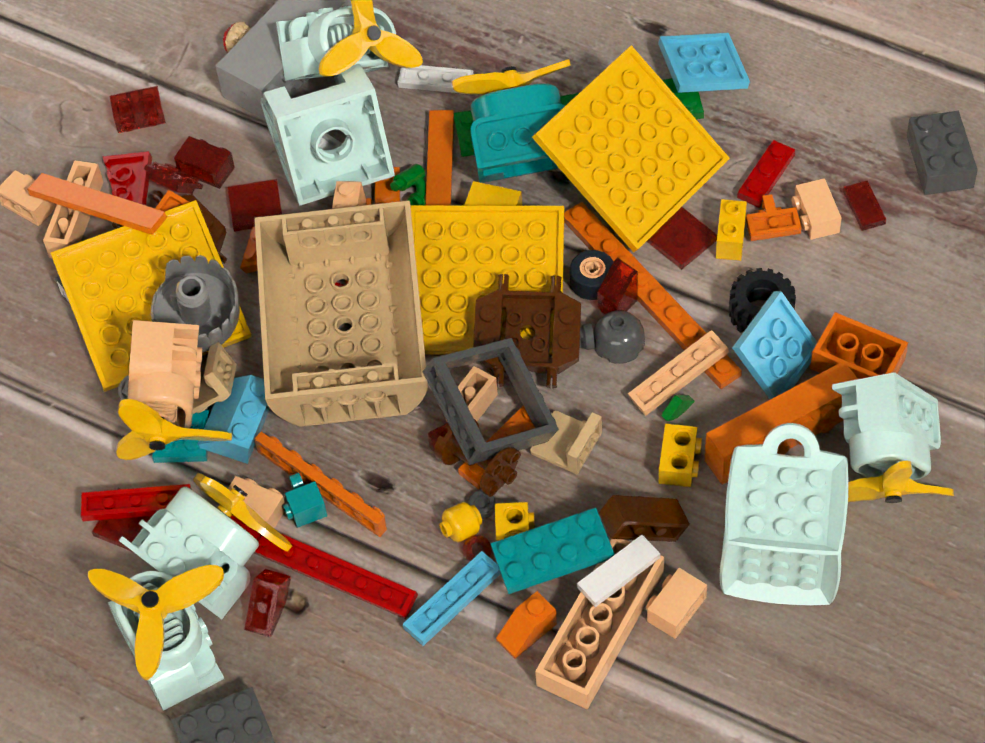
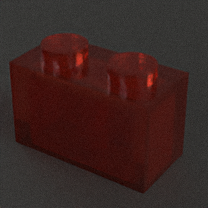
[174,136,235,189]

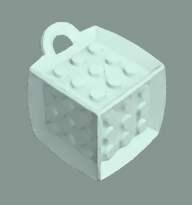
[720,423,848,605]

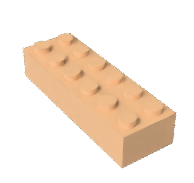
[535,539,664,710]

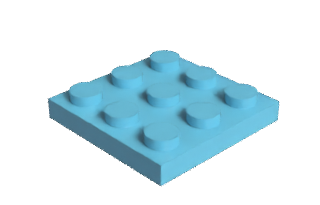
[658,33,750,93]
[732,291,817,399]

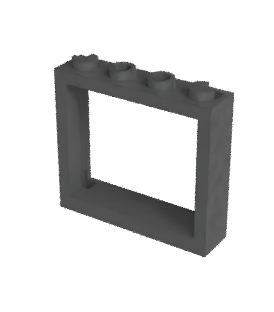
[422,338,559,465]

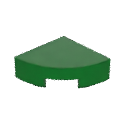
[661,395,695,422]

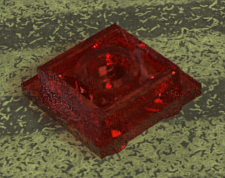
[144,162,203,194]

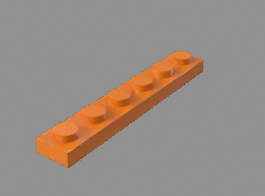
[254,431,387,537]

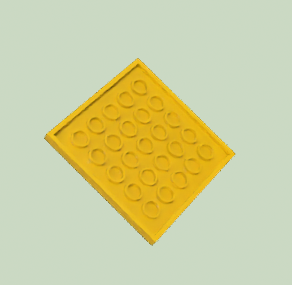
[532,45,730,252]
[51,200,252,392]
[410,205,564,355]

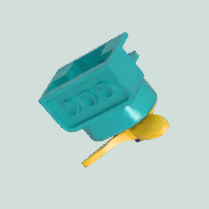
[452,59,571,183]

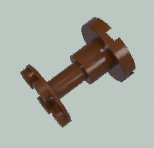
[434,419,521,497]

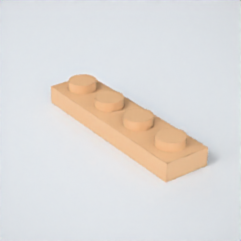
[628,330,729,416]

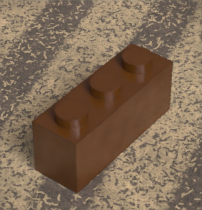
[599,495,690,542]

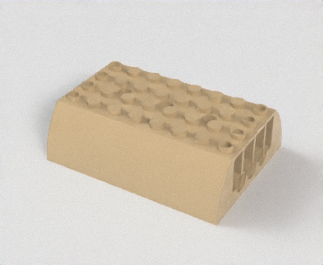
[255,200,428,427]

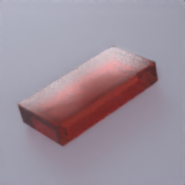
[843,180,886,231]

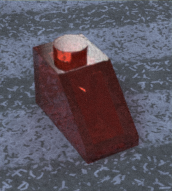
[597,258,638,314]
[244,569,291,637]

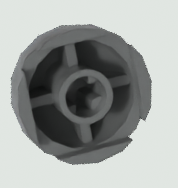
[593,310,645,364]

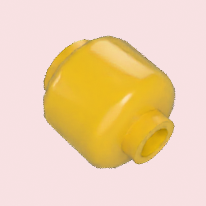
[439,502,482,542]

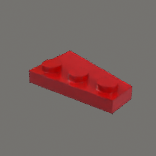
[102,151,152,206]

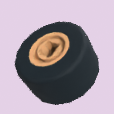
[569,250,616,300]

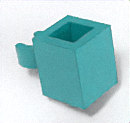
[283,473,327,528]

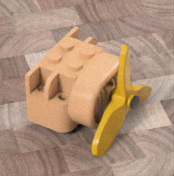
[116,320,232,460]

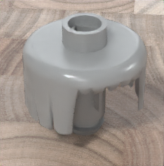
[151,255,240,352]

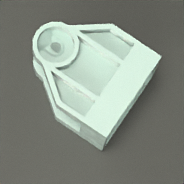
[260,63,395,206]

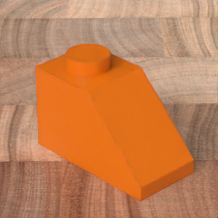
[496,591,557,659]

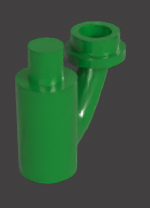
[390,164,426,205]

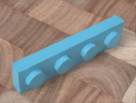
[403,551,501,646]

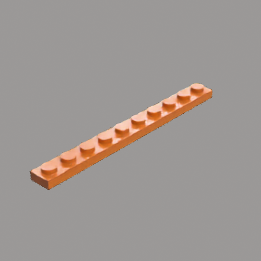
[564,202,742,389]

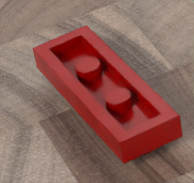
[737,140,796,208]

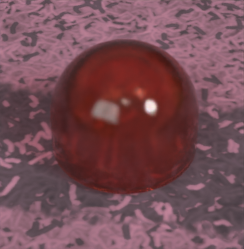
[462,536,492,561]

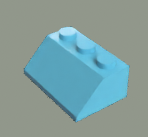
[197,375,270,464]

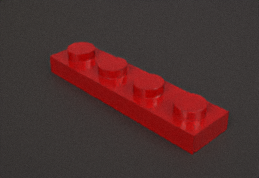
[81,484,192,522]

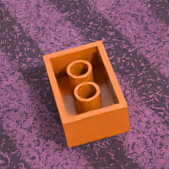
[810,312,909,379]

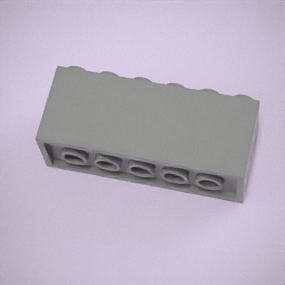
[216,0,352,120]

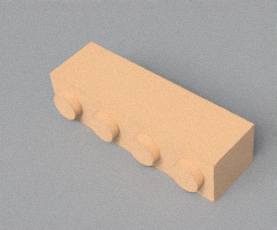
[43,160,104,258]

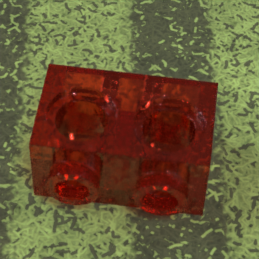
[110,86,166,133]

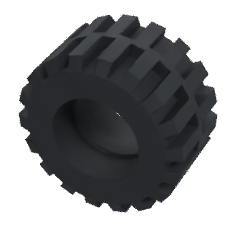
[729,268,796,333]

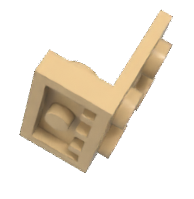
[193,342,237,414]
[530,410,602,475]

